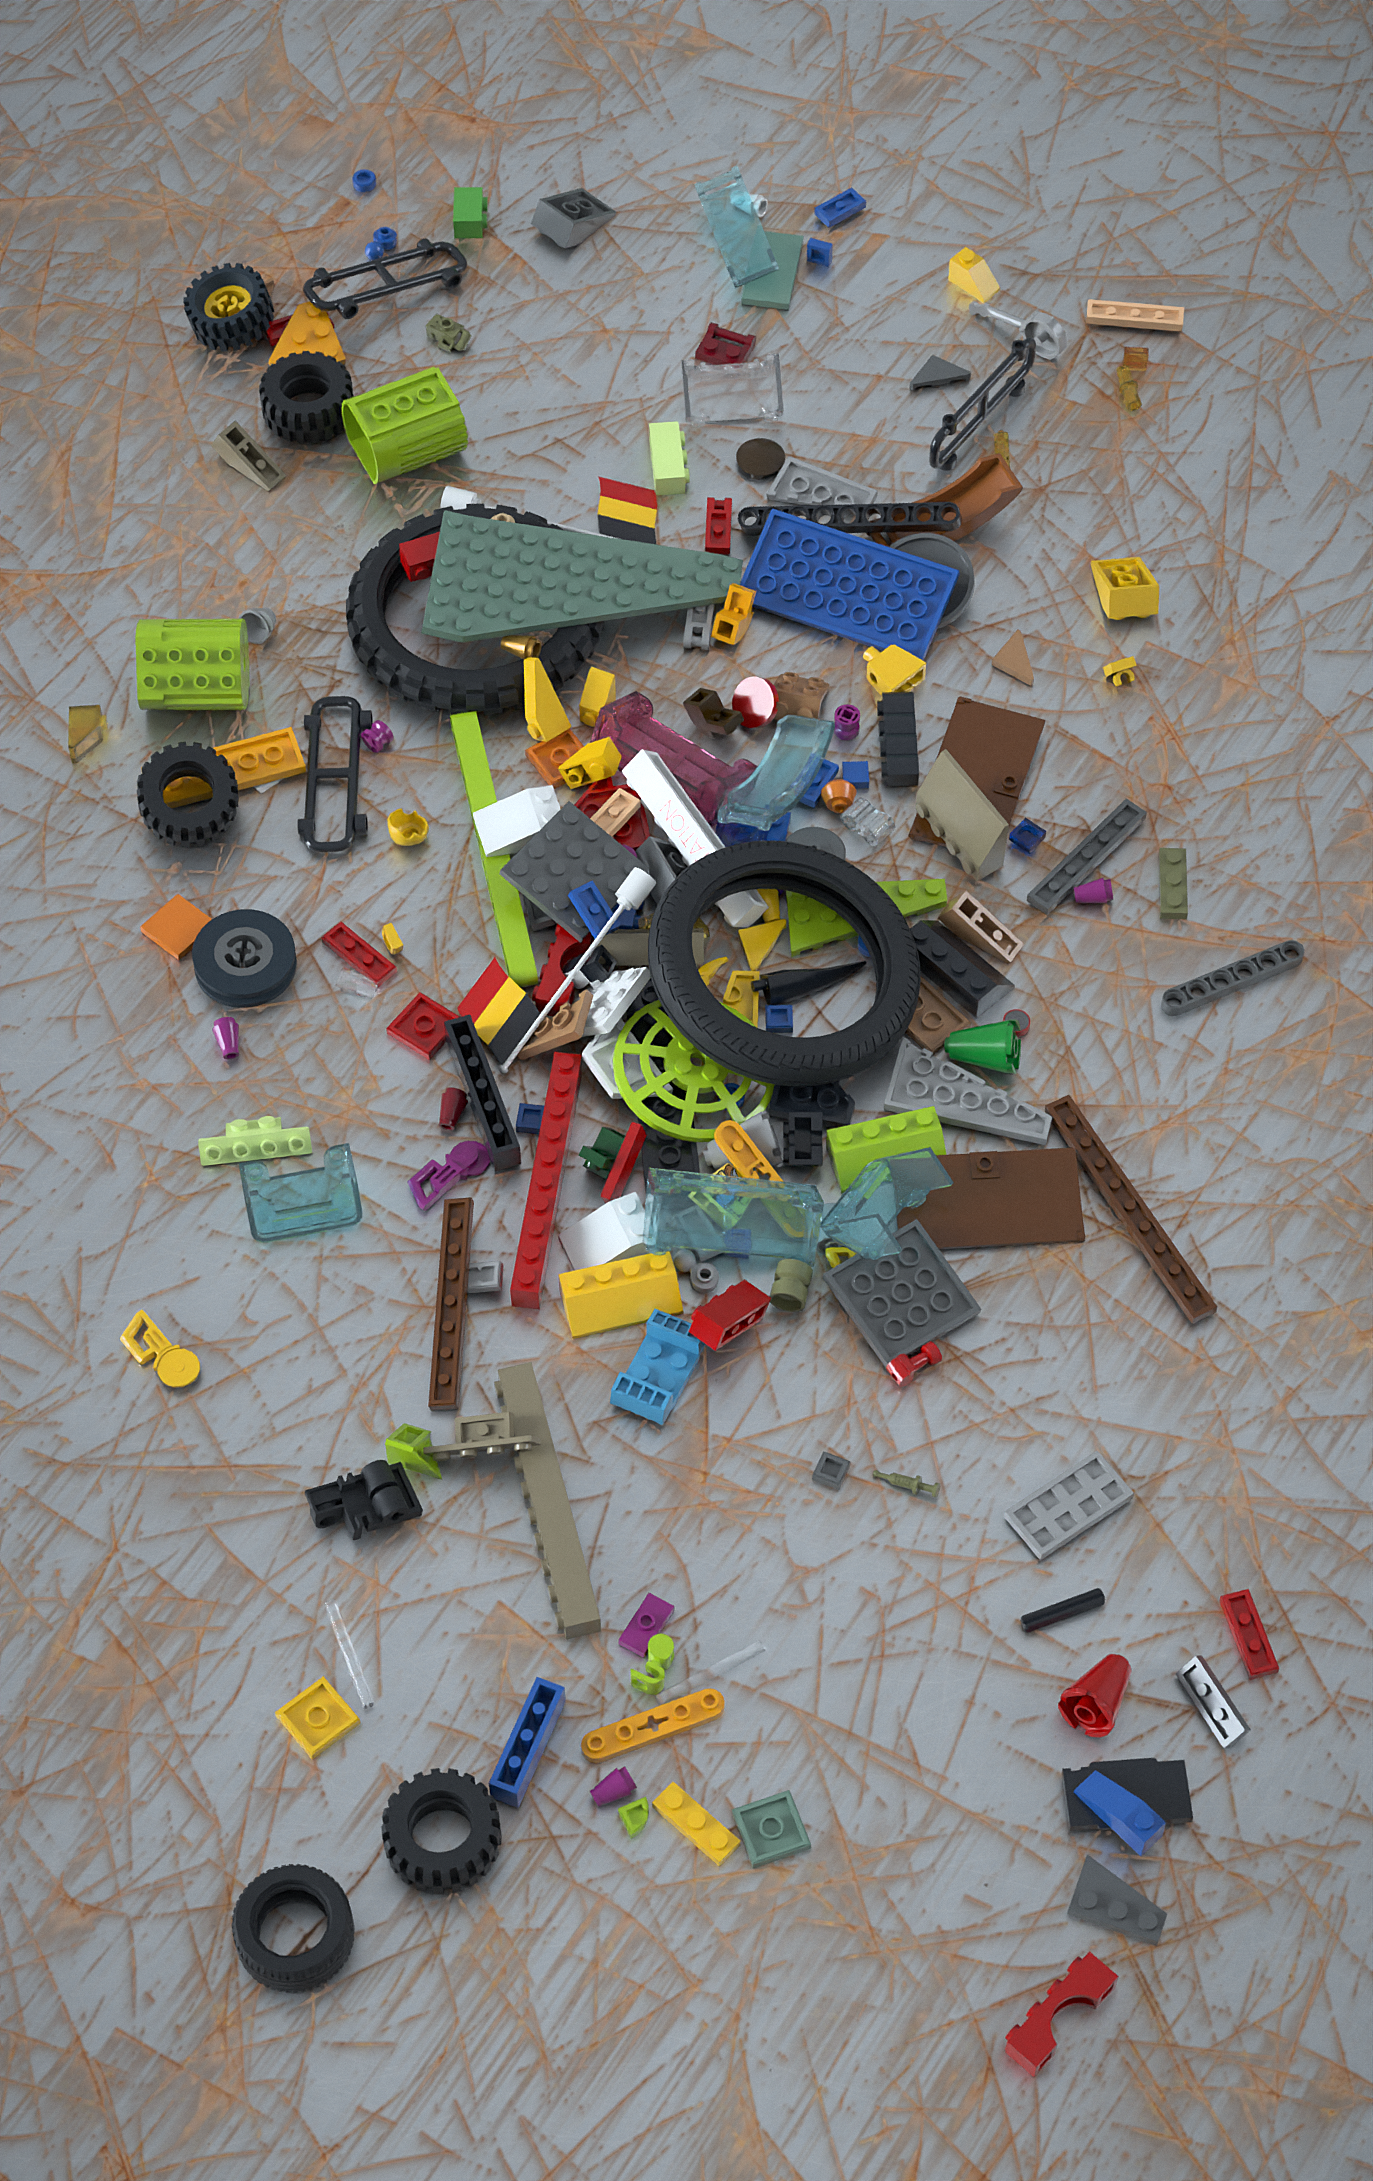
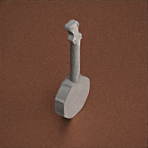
[969,301,1067,360]

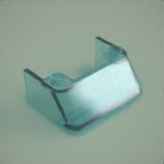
[820,1147,954,1260]

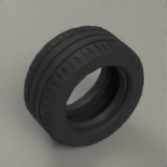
[232,1864,355,1993]

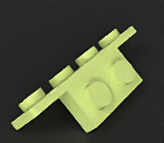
[198,1116,312,1166]

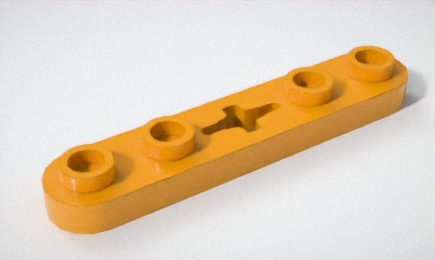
[714,1120,812,1239]
[581,1688,725,1764]

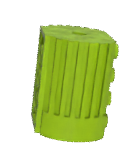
[342,367,468,484]
[135,619,250,710]

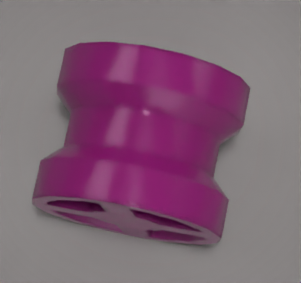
[361,720,394,753]

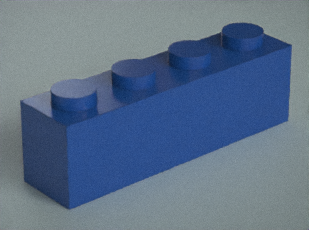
[489,1677,566,1808]

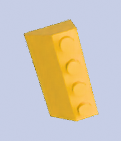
[558,1249,684,1339]

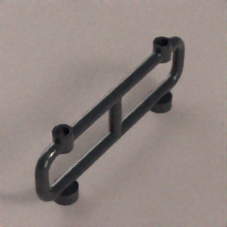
[303,238,467,320]
[929,337,1036,471]
[298,696,373,852]

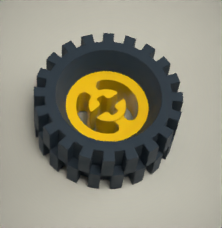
[183,263,275,352]

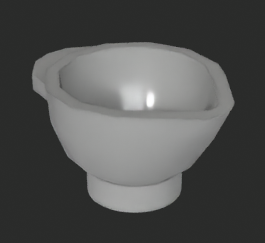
[238,607,276,644]

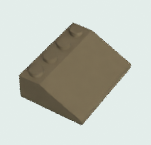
[915,749,1009,881]

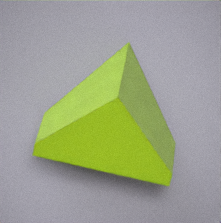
[385,1423,442,1480]

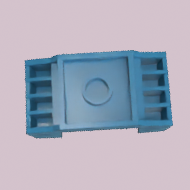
[610,1309,705,1425]

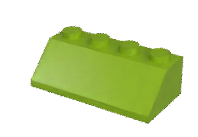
[826,1106,946,1194]

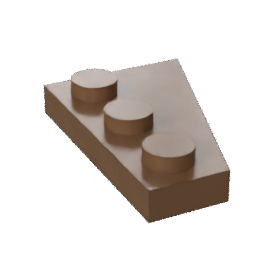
[517,989,594,1060]

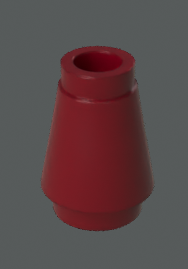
[439,1087,468,1131]

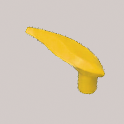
[698,956,728,986]

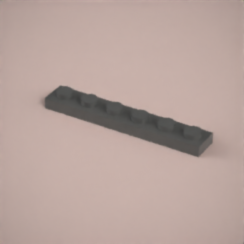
[1027,799,1147,915]

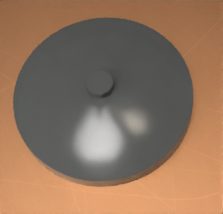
[890,533,975,629]

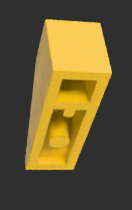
[524,657,572,742]

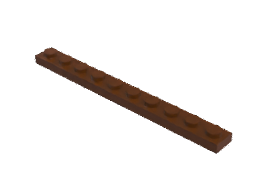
[1045,1095,1218,1324]

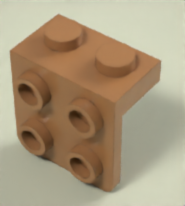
[773,672,830,728]

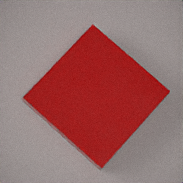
[386,992,460,1060]

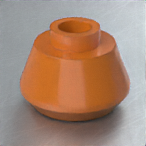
[821,779,857,813]

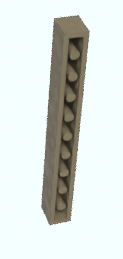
[494,1362,601,1640]

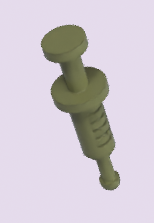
[873,1470,940,1498]

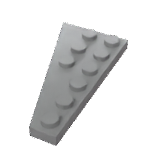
[884,1037,1052,1145]

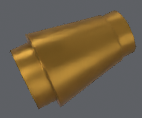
[501,635,541,659]

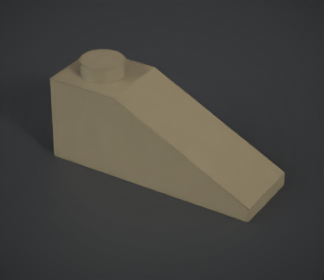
[211,420,286,491]

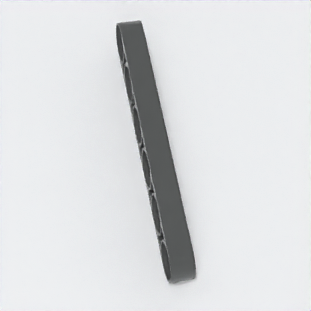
[1161,940,1305,1016]

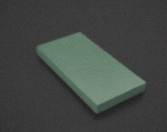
[742,230,804,310]

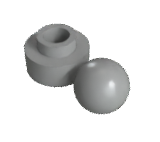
[673,1249,719,1293]

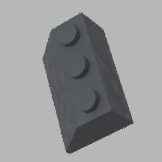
[635,836,716,910]

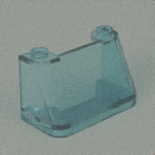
[238,1143,363,1243]

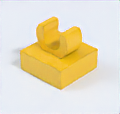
[1103,656,1137,687]

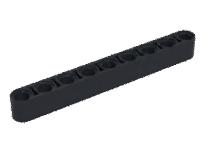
[738,502,962,536]

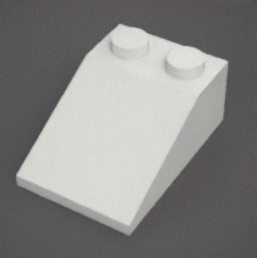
[473,785,560,857]
[558,1192,658,1271]

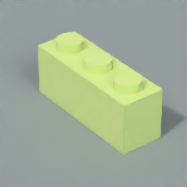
[649,421,690,496]

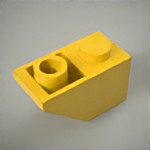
[558,737,622,789]

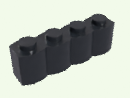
[877,692,919,786]

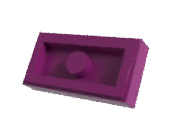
[618,1593,675,1658]

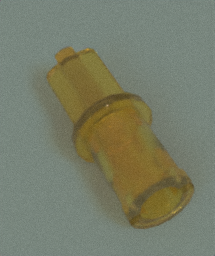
[1117,365,1142,411]

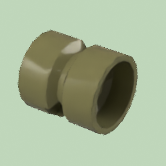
[769,1259,813,1312]

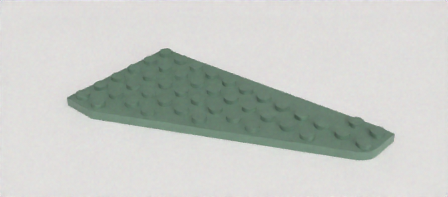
[421,510,743,643]

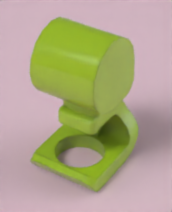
[630,1634,674,1695]

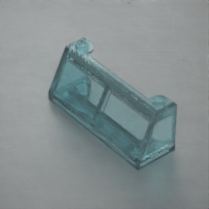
[643,1168,824,1267]

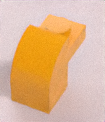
[711,583,756,645]

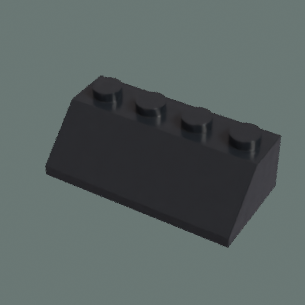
[910,920,1015,1019]

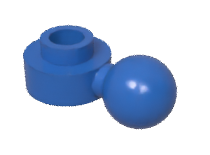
[365,227,397,260]

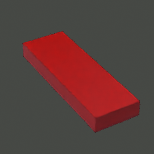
[321,921,397,988]
[600,1122,647,1204]
[1219,1589,1279,1680]

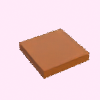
[525,728,584,789]
[140,894,212,960]

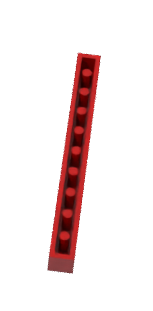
[510,1052,583,1310]

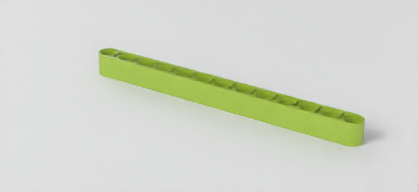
[450,711,538,988]

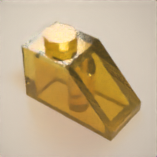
[68,705,108,763]

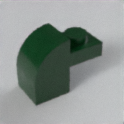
[578,1127,625,1179]

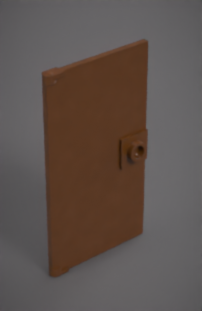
[908,696,1046,847]
[891,1147,1086,1250]

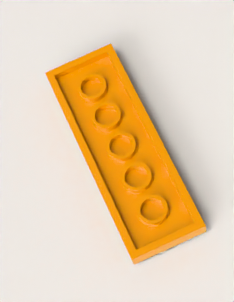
[141,727,306,809]

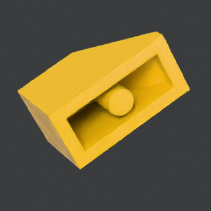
[948,247,1000,303]
[579,667,616,729]

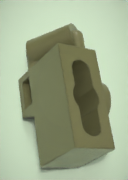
[425,314,472,353]

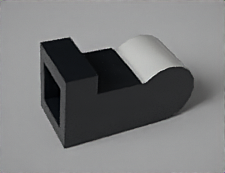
[563,945,617,989]

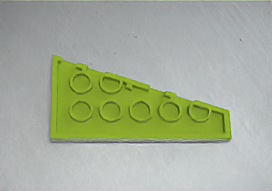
[786,879,947,958]

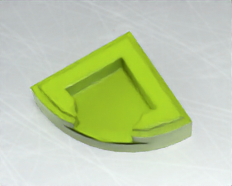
[618,1796,649,1839]

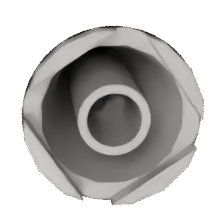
[703,1110,783,1170]

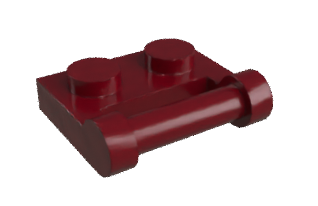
[695,322,756,373]

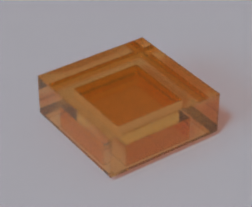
[1122,347,1149,371]

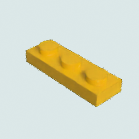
[652,1782,741,1867]

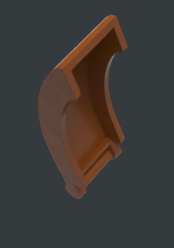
[866,453,1023,547]

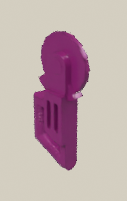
[407,1140,490,1211]

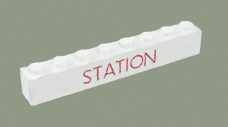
[622,749,769,928]

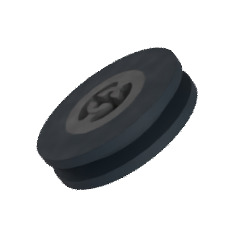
[192,909,297,1008]

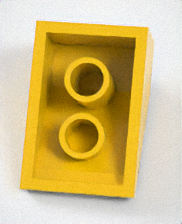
[1091,557,1159,620]

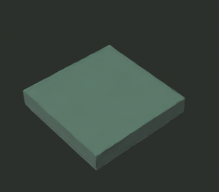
[732,1790,811,1868]

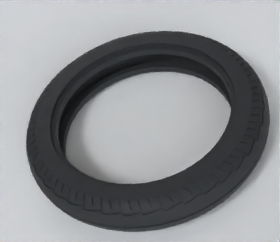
[648,840,921,1086]

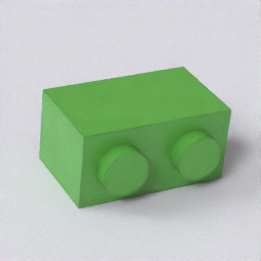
[453,187,488,238]

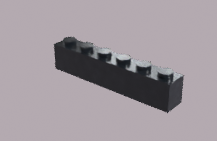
[444,1014,521,1172]

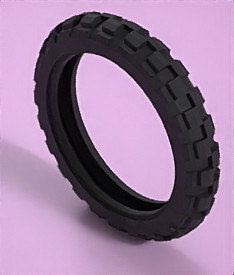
[346,503,604,716]

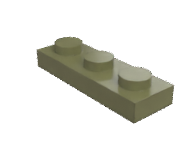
[1159,848,1188,919]

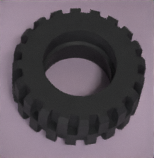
[259,351,354,444]
[136,742,239,848]
[381,1768,502,1895]

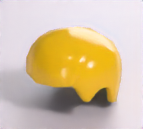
[387,808,429,846]

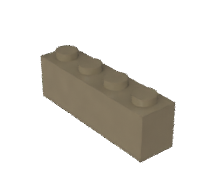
[597,928,704,970]

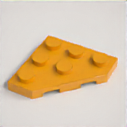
[269,298,346,365]

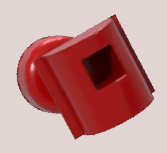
[886,1341,942,1387]

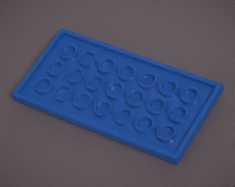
[740,508,960,661]

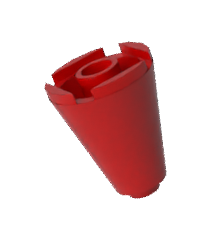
[1058,1654,1132,1738]

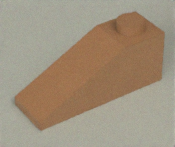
[937,890,1024,964]

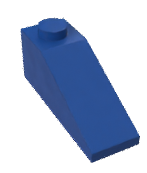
[1074,1770,1166,1856]

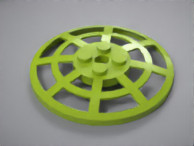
[613,1000,775,1142]

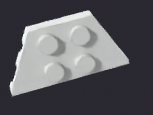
[582,1018,673,1099]

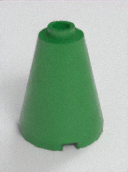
[944,1019,1021,1074]

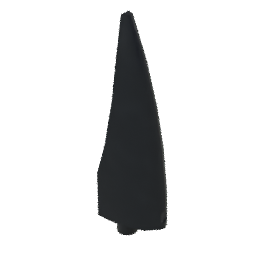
[751,961,867,1005]

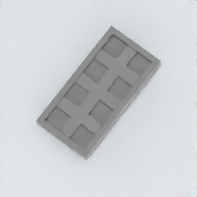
[1004,1451,1134,1560]

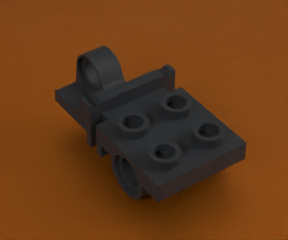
[305,1460,423,1540]

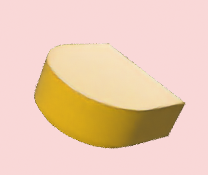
[382,923,404,955]

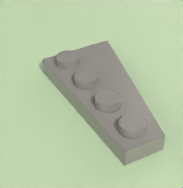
[766,456,878,505]

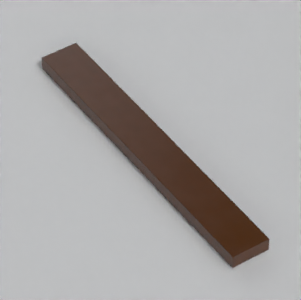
[428,1197,474,1411]

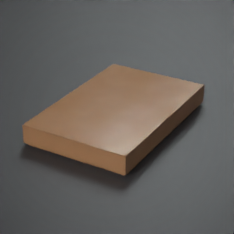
[905,976,971,1054]

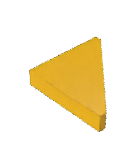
[738,919,786,971]

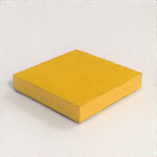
[275,1676,361,1760]

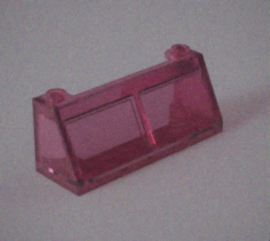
[590,691,758,827]

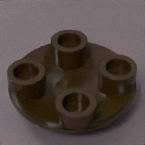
[736,438,785,480]

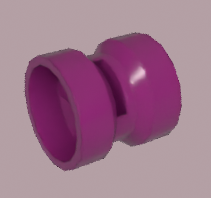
[834,704,860,741]

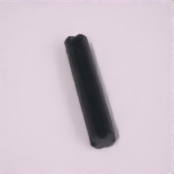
[1020,1588,1105,1633]

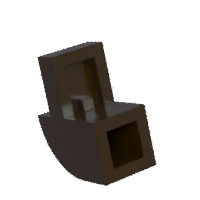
[683,688,744,740]

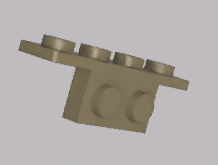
[423,1412,541,1461]

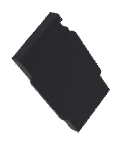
[1061,1758,1193,1831]

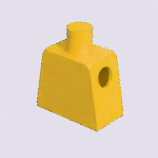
[863,645,926,696]

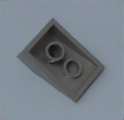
[531,188,616,248]

